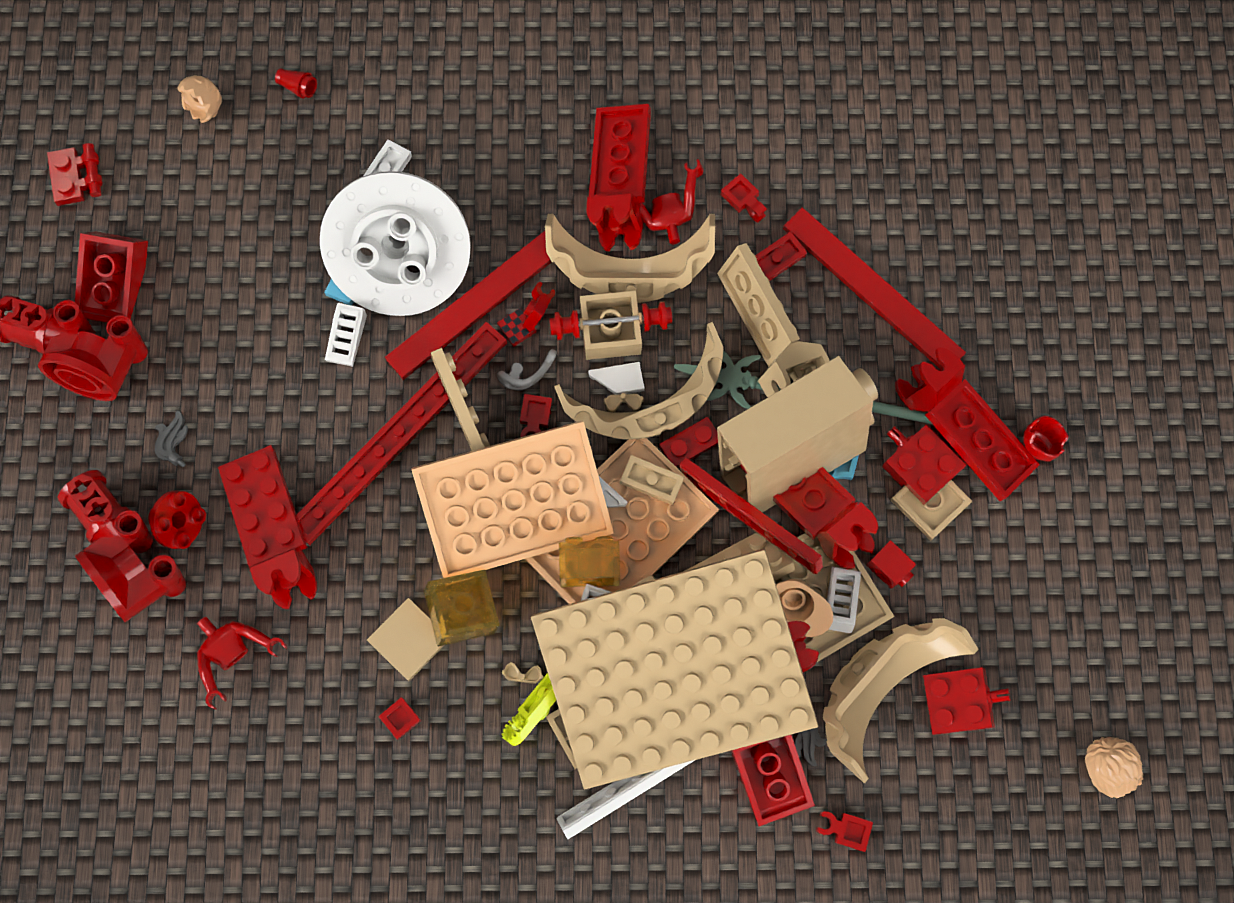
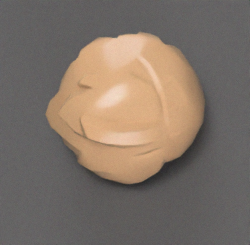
[177,75,222,123]

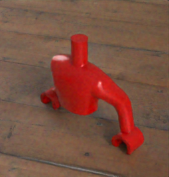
[639,159,703,244]
[197,617,287,710]

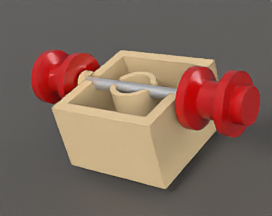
[549,291,672,360]

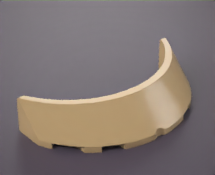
[545,214,715,303]
[554,322,723,439]
[823,618,978,783]

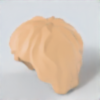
[1085,737,1143,798]

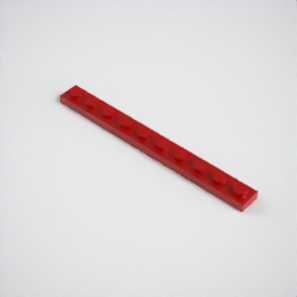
[297,322,507,545]

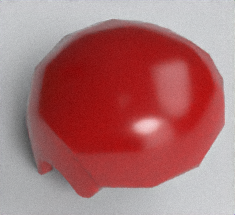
[1023,415,1068,462]

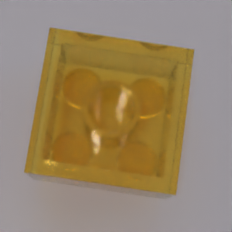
[559,536,620,587]
[424,569,500,647]

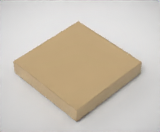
[891,480,972,541]
[367,598,450,681]

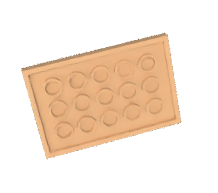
[411,420,614,581]
[525,438,719,604]

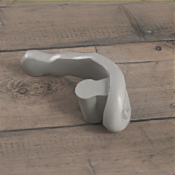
[497,349,557,391]

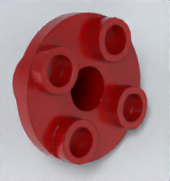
[148,490,206,549]

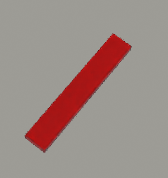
[679,458,823,575]

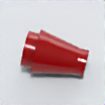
[275,68,317,99]

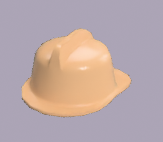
[776,579,833,637]

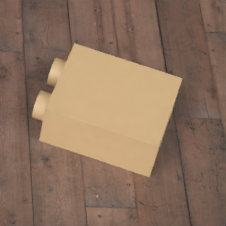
[717,356,878,513]

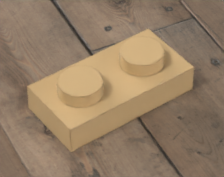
[620,455,684,505]

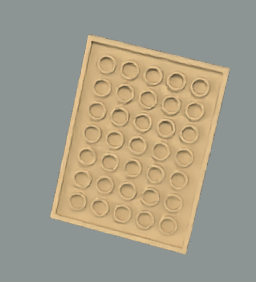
[531,548,818,790]

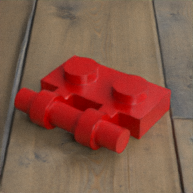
[47,143,103,206]

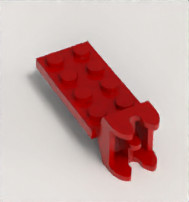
[586,104,651,252]
[895,347,1040,501]
[218,445,317,609]
[739,464,878,569]

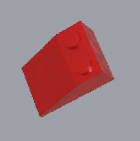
[75,231,148,322]
[731,734,815,826]

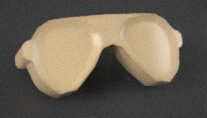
[604,393,643,412]
[502,662,544,684]

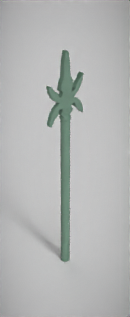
[674,351,932,424]

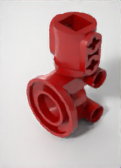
[0,295,148,401]
[58,470,186,622]

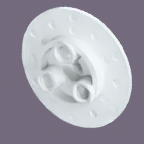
[320,171,471,316]

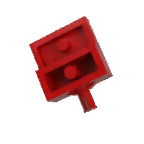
[882,424,966,505]
[923,667,1011,735]

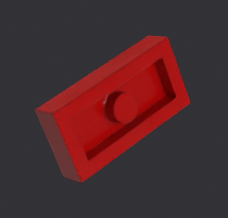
[755,231,807,281]
[659,417,718,468]

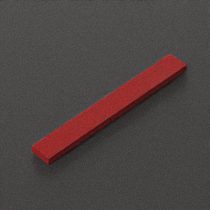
[783,207,966,369]
[384,231,552,380]

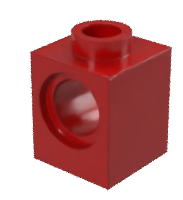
[866,540,916,589]

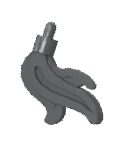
[155,411,188,467]
[794,728,827,767]

